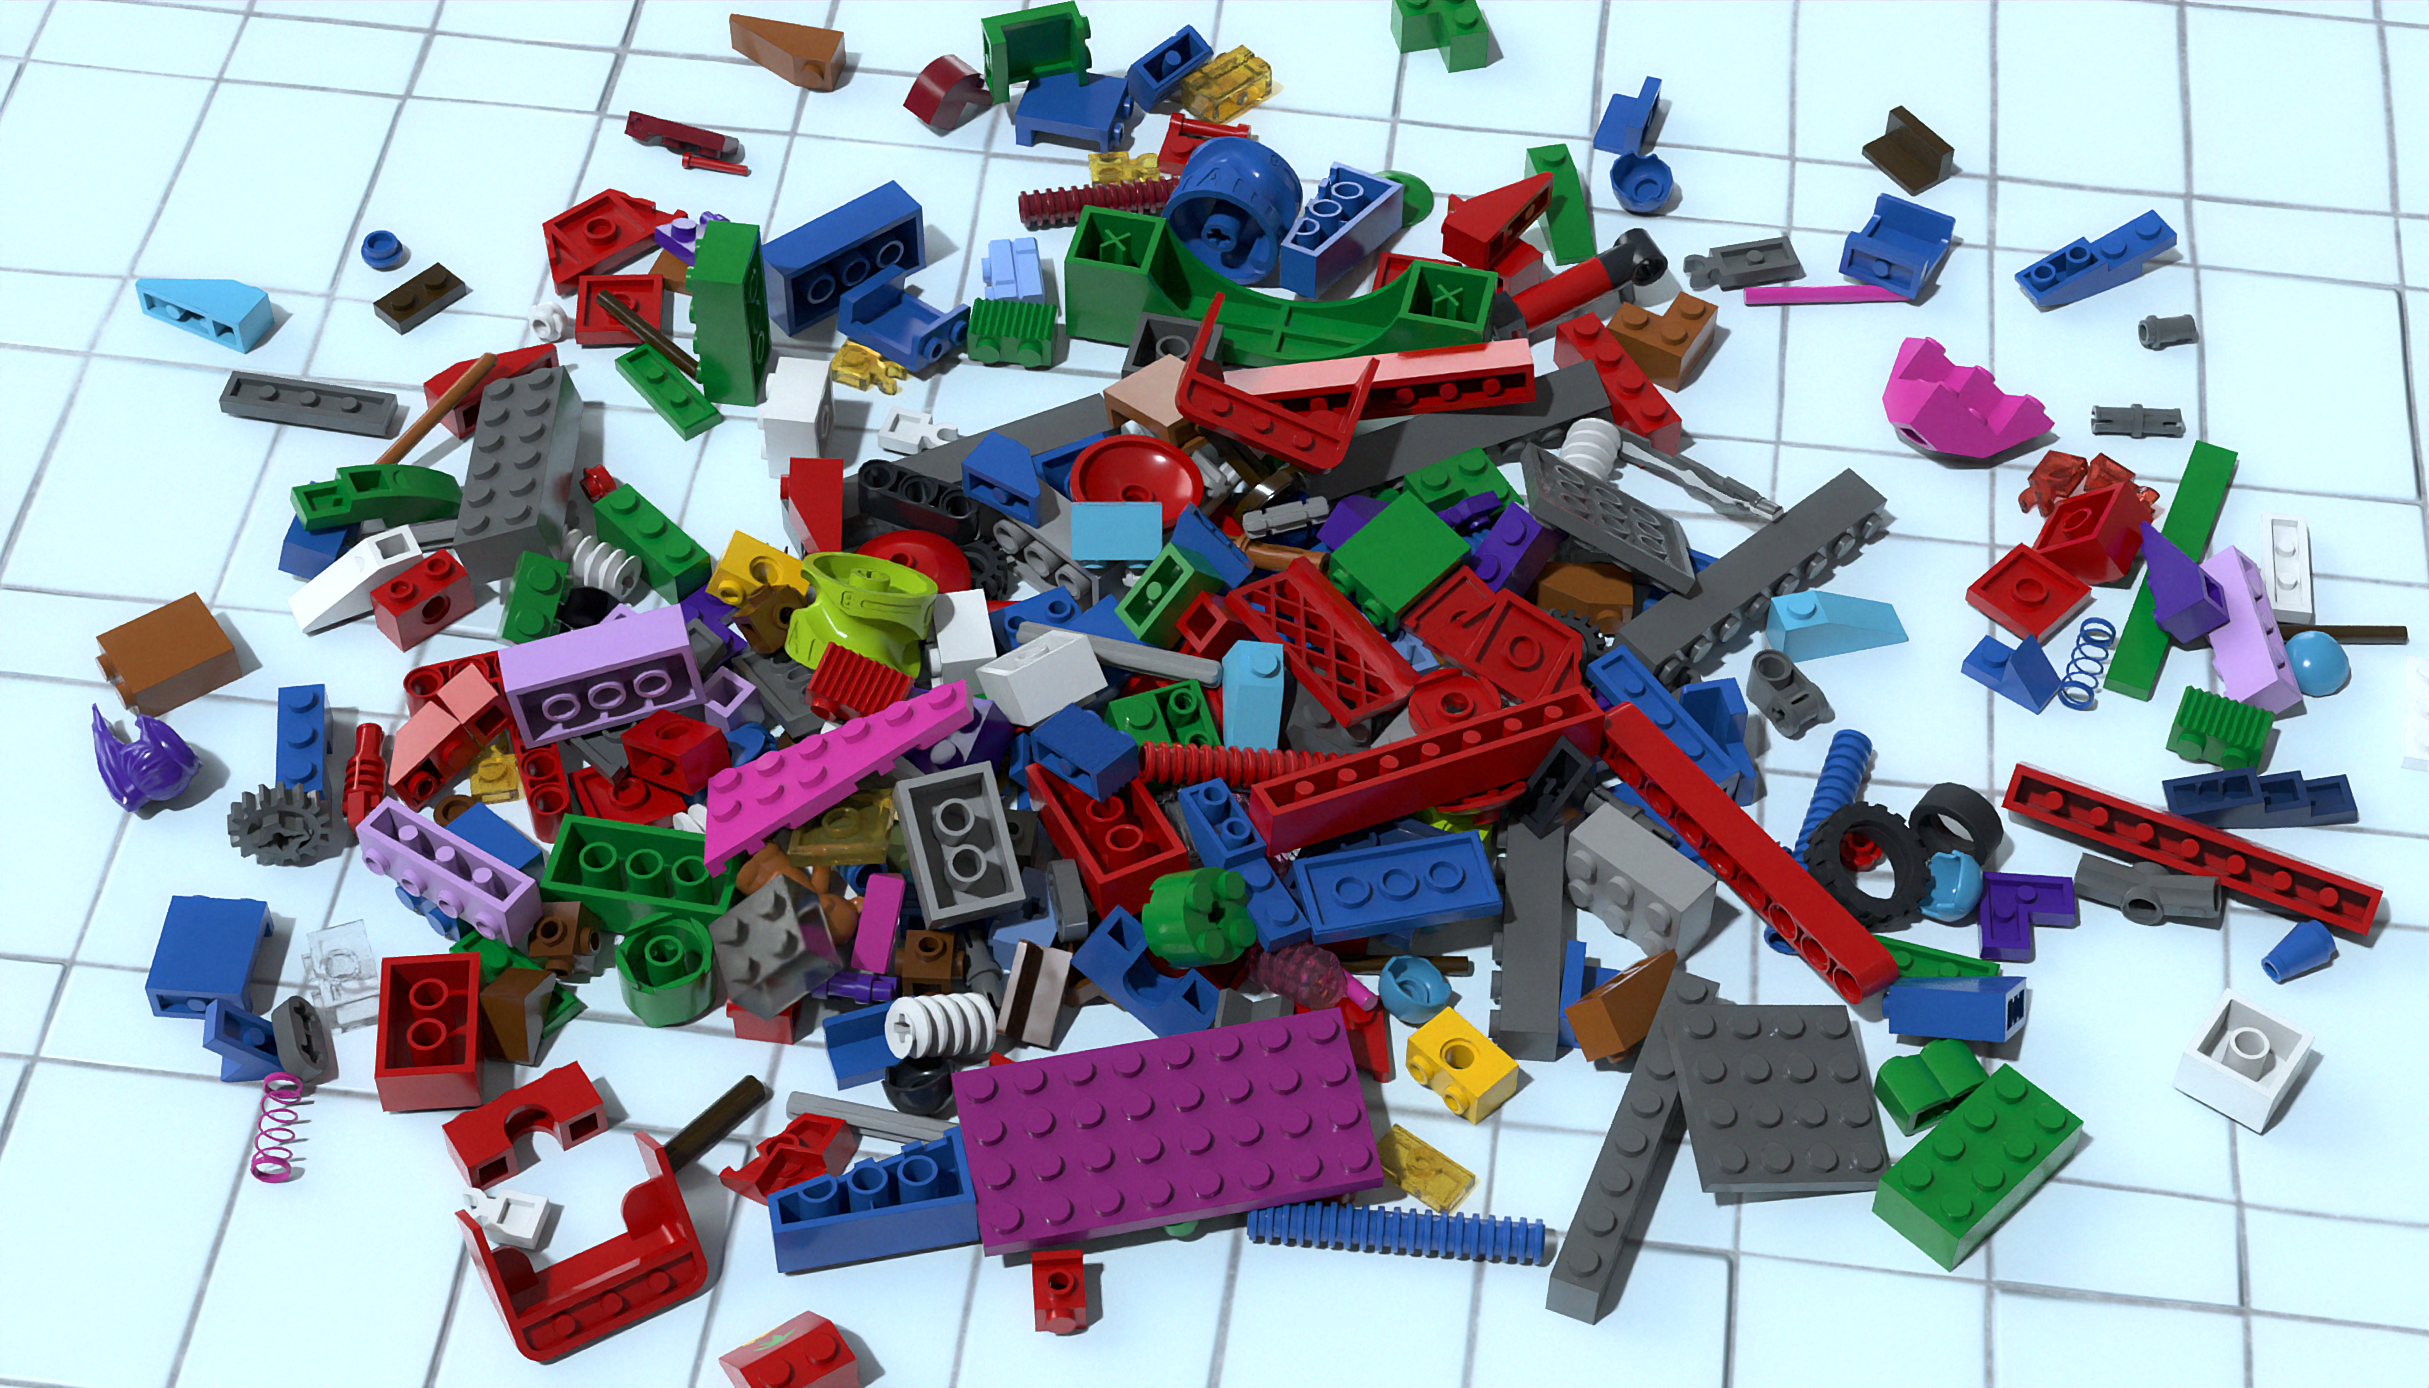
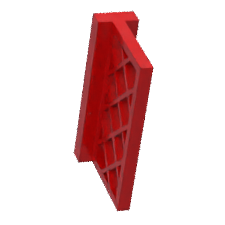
[1224,555,1422,729]

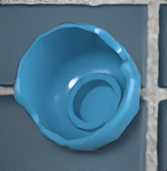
[2285,630,2349,697]
[1917,850,1983,922]
[1378,954,1452,1024]

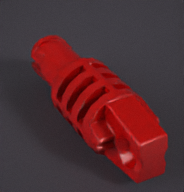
[342,722,388,840]

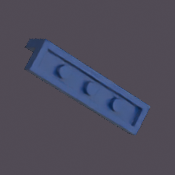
[1586,644,1741,800]

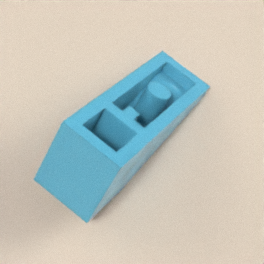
[135,278,275,354]
[1765,590,1907,663]
[1222,640,1284,793]

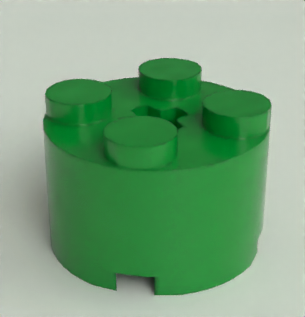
[1142,867,1257,970]
[615,912,718,1028]

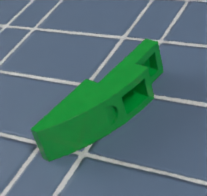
[289,464,463,531]

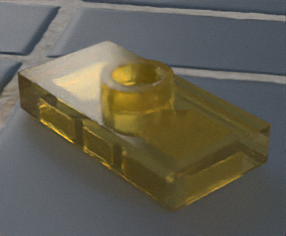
[1376,1123,1476,1215]

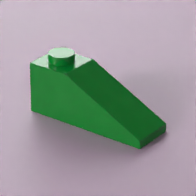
[1524,143,1596,266]

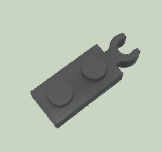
[1683,236,1801,288]

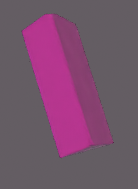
[851,873,906,974]

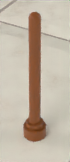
[373,352,498,464]

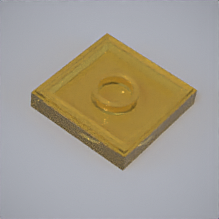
[787,788,896,867]

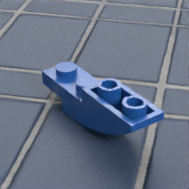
[2014,209,2177,305]
[1178,777,1312,953]

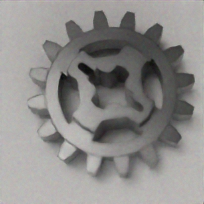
[227,781,333,866]

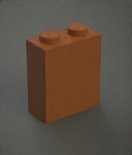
[95,591,243,718]

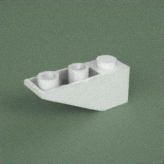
[287,524,424,634]

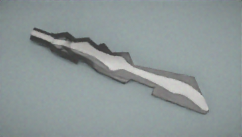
[1597,418,1784,523]

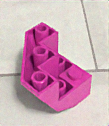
[1882,337,2055,459]

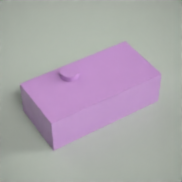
[497,603,707,749]

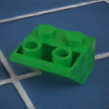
[1104,678,1221,800]

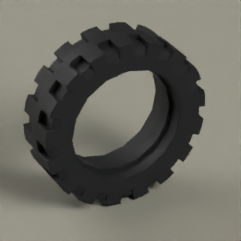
[1803,801,1931,931]

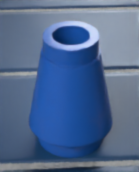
[2261,920,2336,983]

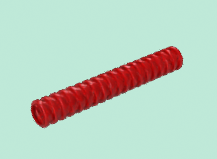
[1138,741,1351,789]

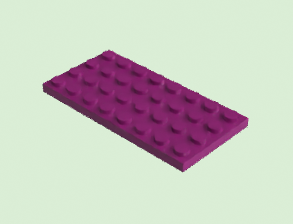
[951,1007,1384,1257]

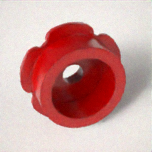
[579,464,617,503]
[1839,833,1883,872]

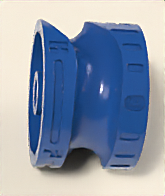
[1161,136,1303,285]

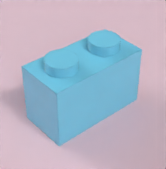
[1071,502,1162,568]

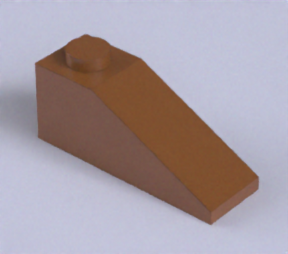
[729,13,846,92]
[1522,561,1633,634]
[1563,948,1678,1063]

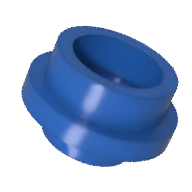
[361,230,403,268]

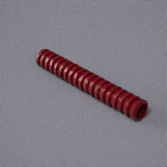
[1018,175,1180,227]

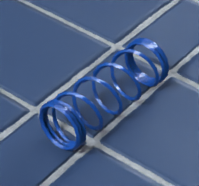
[2058,617,2116,709]

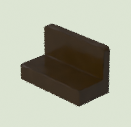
[1861,105,1955,197]

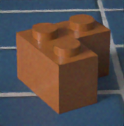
[1606,291,1719,393]

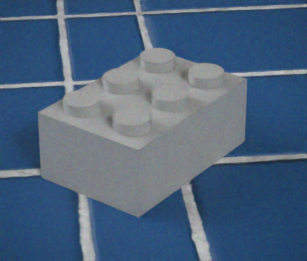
[892,761,1026,930]
[1563,802,1718,968]

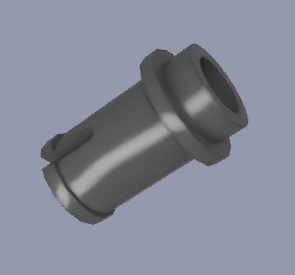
[2138,314,2196,348]

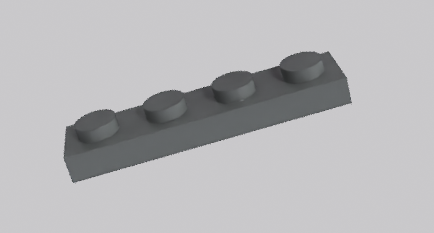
[218,371,399,436]

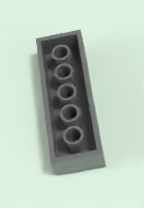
[453,365,584,586]

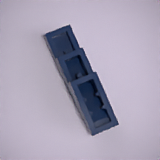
[2161,766,2357,829]

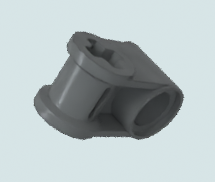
[1746,649,1829,737]

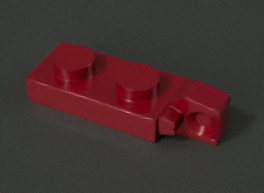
[624,110,740,159]

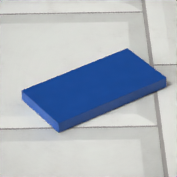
[1292,830,1503,945]

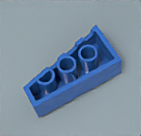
[1280,161,1404,300]
[766,1125,979,1273]

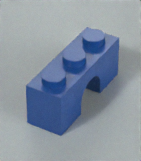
[275,683,333,813]
[1069,905,1220,1038]

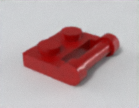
[1157,112,1252,176]

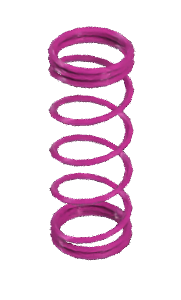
[250,1072,303,1183]

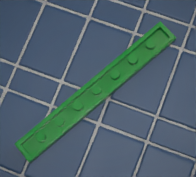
[2103,440,2238,701]

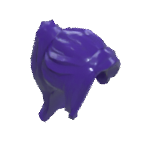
[91,703,204,812]

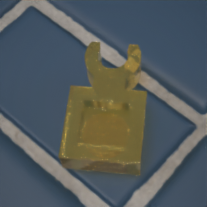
[1088,151,1160,188]
[831,340,907,396]
[468,730,520,805]

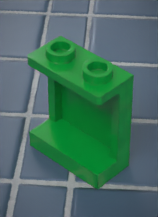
[981,0,1092,105]
[1329,489,1472,633]

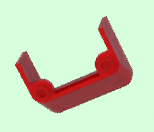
[1175,291,1380,475]
[454,1130,708,1361]

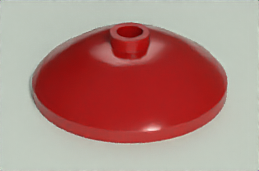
[1069,434,1203,535]
[854,530,972,594]

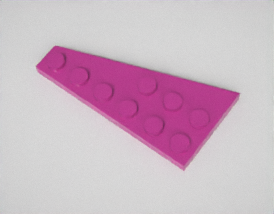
[704,678,974,878]

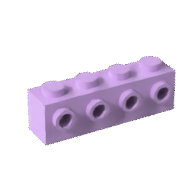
[2199,545,2303,715]
[356,796,543,947]

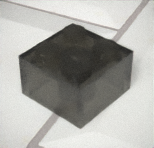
[708,873,842,1021]

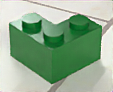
[1390,0,1489,73]
[1403,446,1524,529]

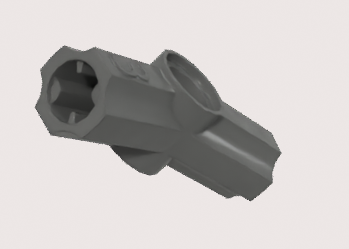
[2073,852,2222,925]

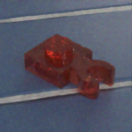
[2018,450,2090,518]
[2083,452,2160,516]

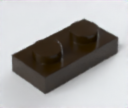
[373,262,467,336]

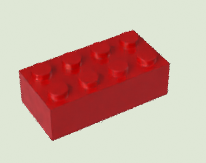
[1025,762,1190,921]

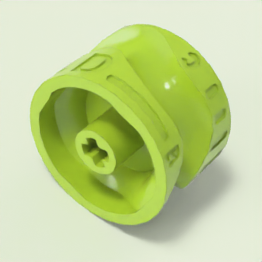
[784,552,938,680]

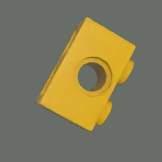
[705,529,810,609]
[1405,1006,1519,1125]

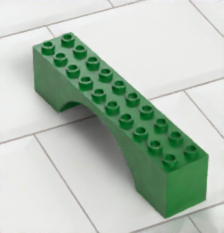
[1064,205,1498,368]

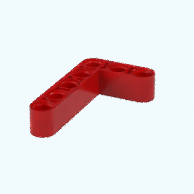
[403,649,573,844]

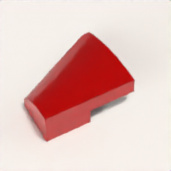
[719,1112,858,1207]

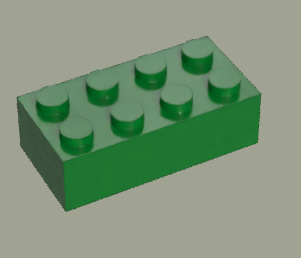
[685,220,772,407]
[539,813,751,950]
[1872,1063,2084,1273]

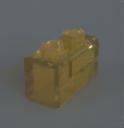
[1181,44,1272,124]

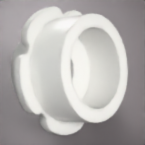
[527,301,568,341]

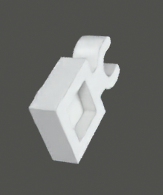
[877,406,959,455]
[453,1187,550,1250]

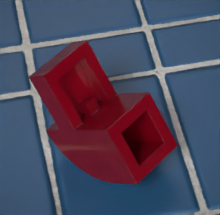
[903,54,993,129]

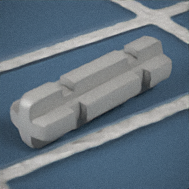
[1242,496,1330,539]

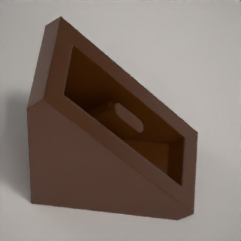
[479,967,557,1065]

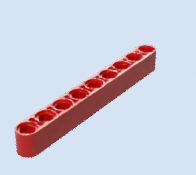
[1598,701,1899,1005]

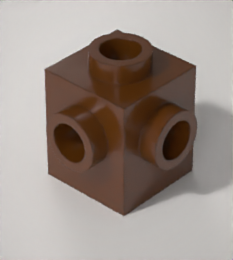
[731,583,808,654]
[527,901,601,979]
[895,929,965,997]

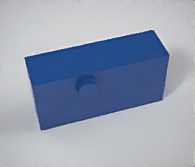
[762,180,926,337]

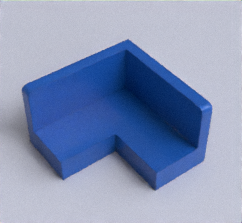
[1679,677,1757,807]

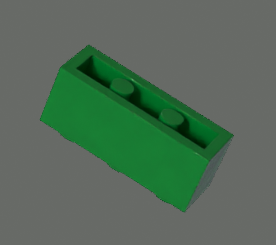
[592,483,712,605]

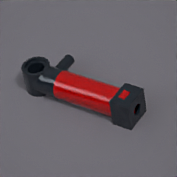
[1492,228,1668,344]

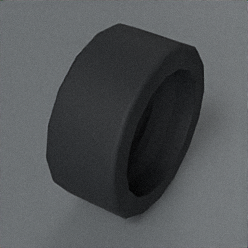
[1908,782,2004,867]

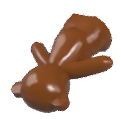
[735,840,864,959]

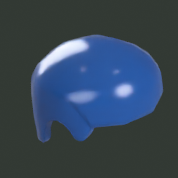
[1609,150,1674,212]

